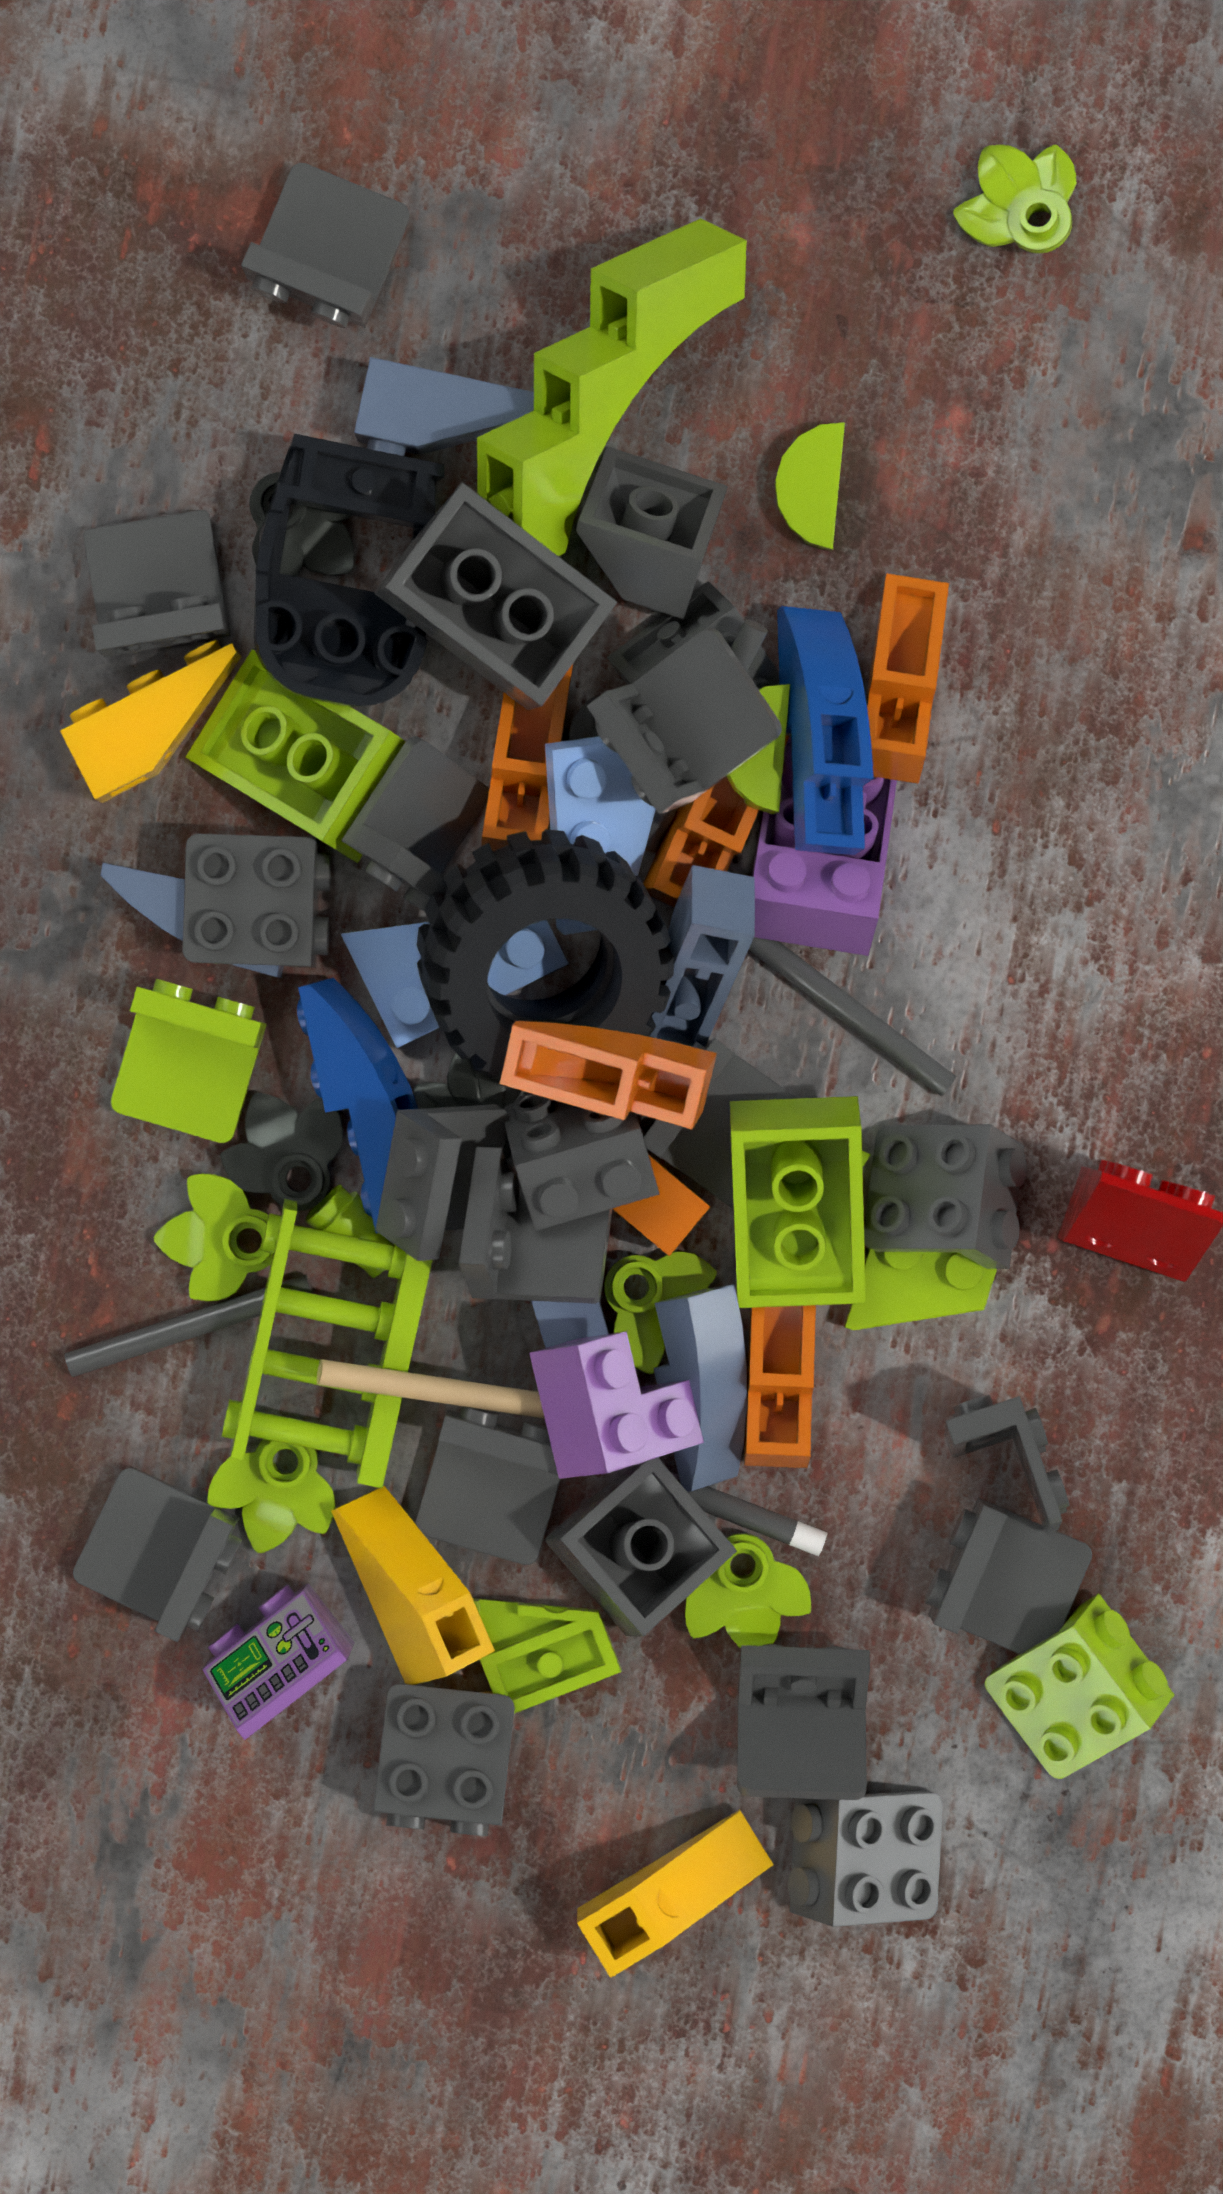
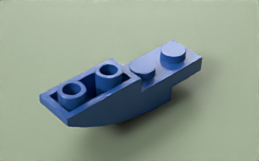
[777,606,874,855]
[297,977,418,1234]

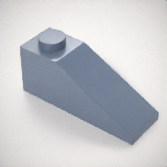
[354,357,534,456]
[649,865,755,1047]

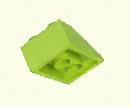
[185,649,406,863]
[730,1096,866,1308]

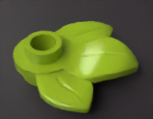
[953,144,1077,253]
[154,1173,273,1301]
[604,1252,717,1374]
[207,1439,336,1554]
[685,1533,811,1648]

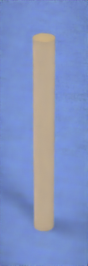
[317,1359,545,1419]

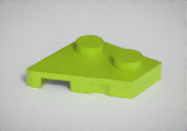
[844,1248,997,1330]
[473,1598,622,1714]

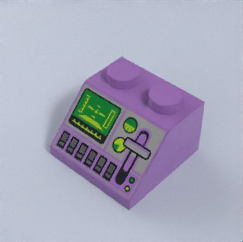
[202,1583,355,1740]

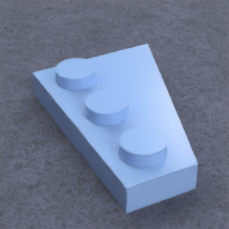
[545,736,655,935]
[341,920,569,1048]

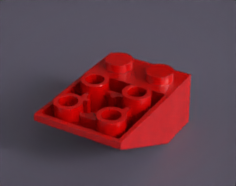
[1057,1159,1223,1282]

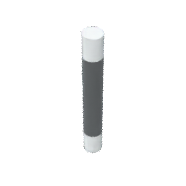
[671,1472,828,1556]

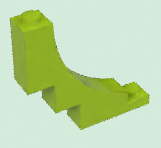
[477,218,747,556]

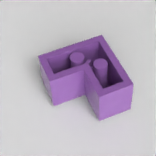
[529,1331,704,1479]

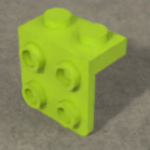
[111,978,267,1143]
[985,1594,1174,1779]

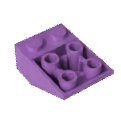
[751,736,897,956]

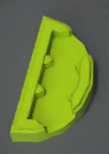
[775,422,845,552]
[726,684,790,814]

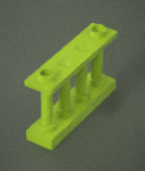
[221,1199,432,1488]

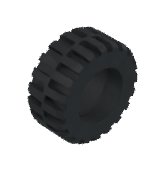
[416,830,674,1079]

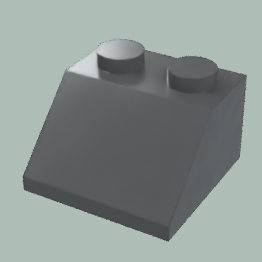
[544,1457,737,1637]

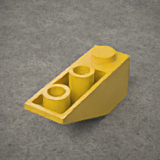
[60,640,242,803]
[331,1486,495,1685]
[577,1809,773,1978]

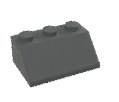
[374,483,618,710]

